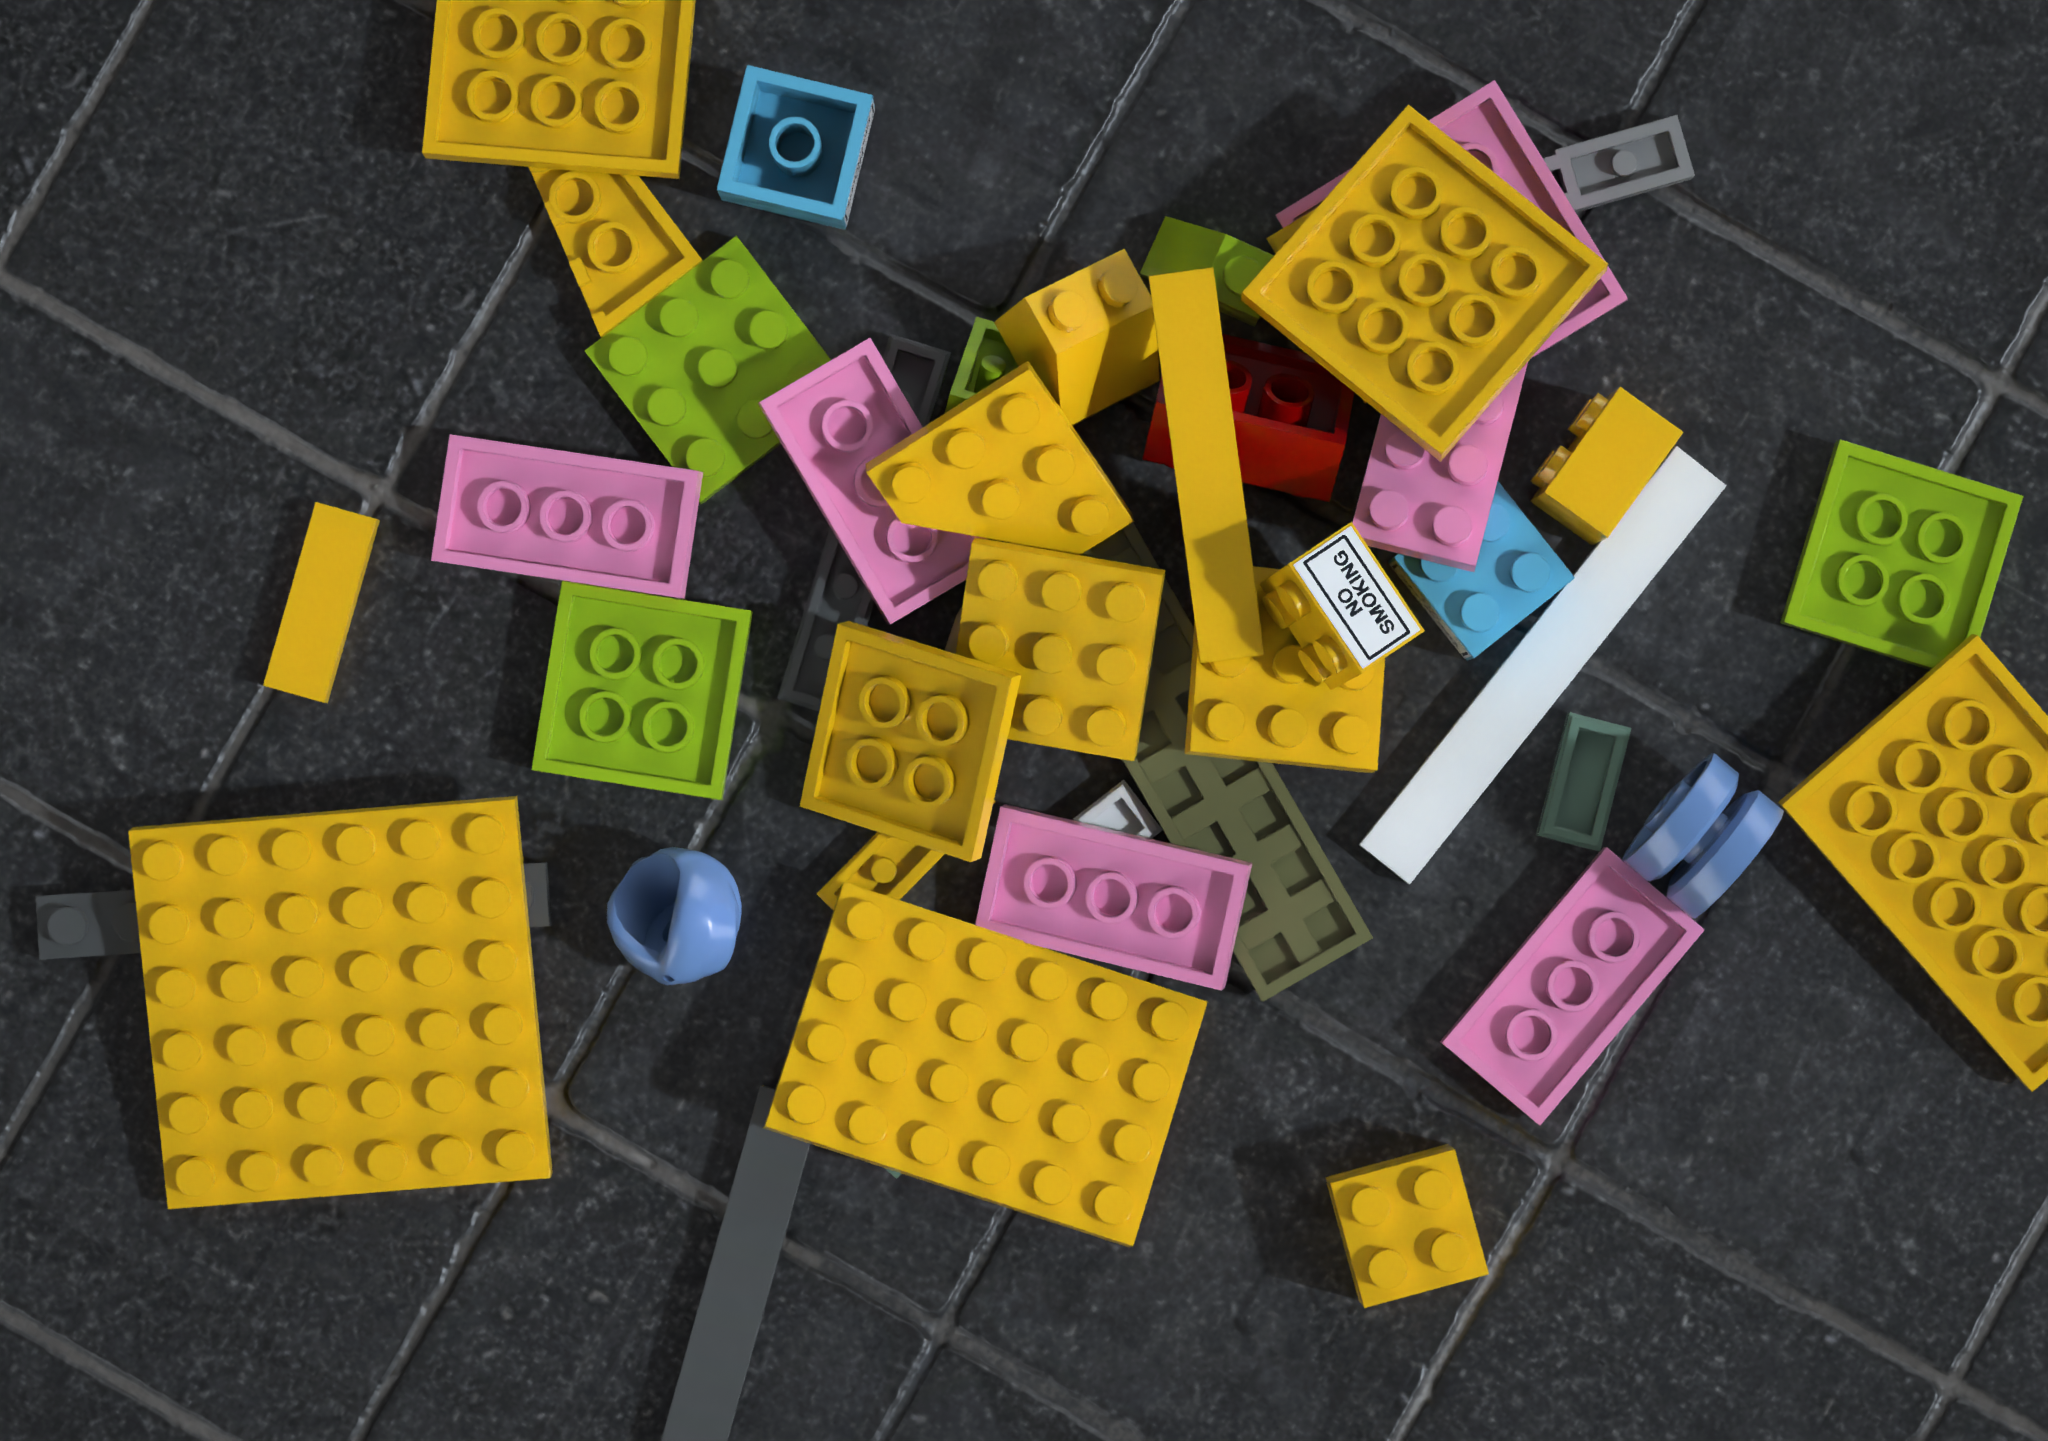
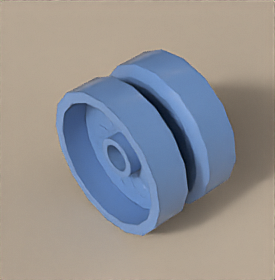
[1622,753,1784,918]

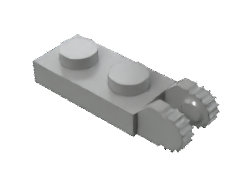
[1543,115,1695,212]

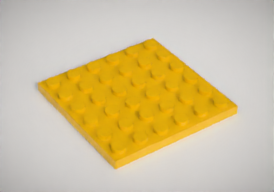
[128,796,553,1209]

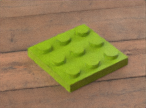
[585,235,831,504]
[1780,439,2023,670]
[531,581,753,800]

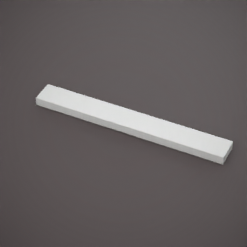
[1358,446,1727,884]

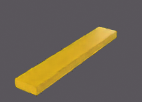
[1149,267,1265,663]

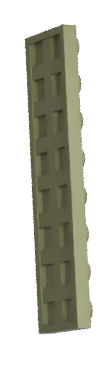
[1030,522,1373,1002]

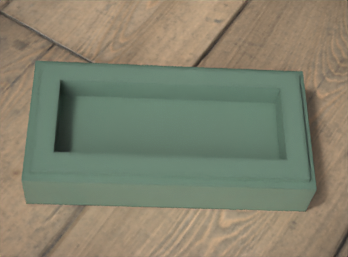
[1536,712,1632,851]

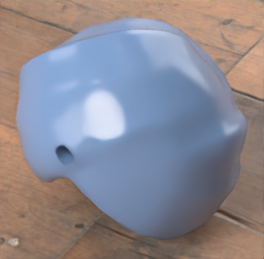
[607,847,742,985]

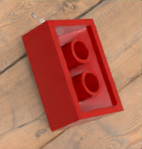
[1142,334,1354,502]

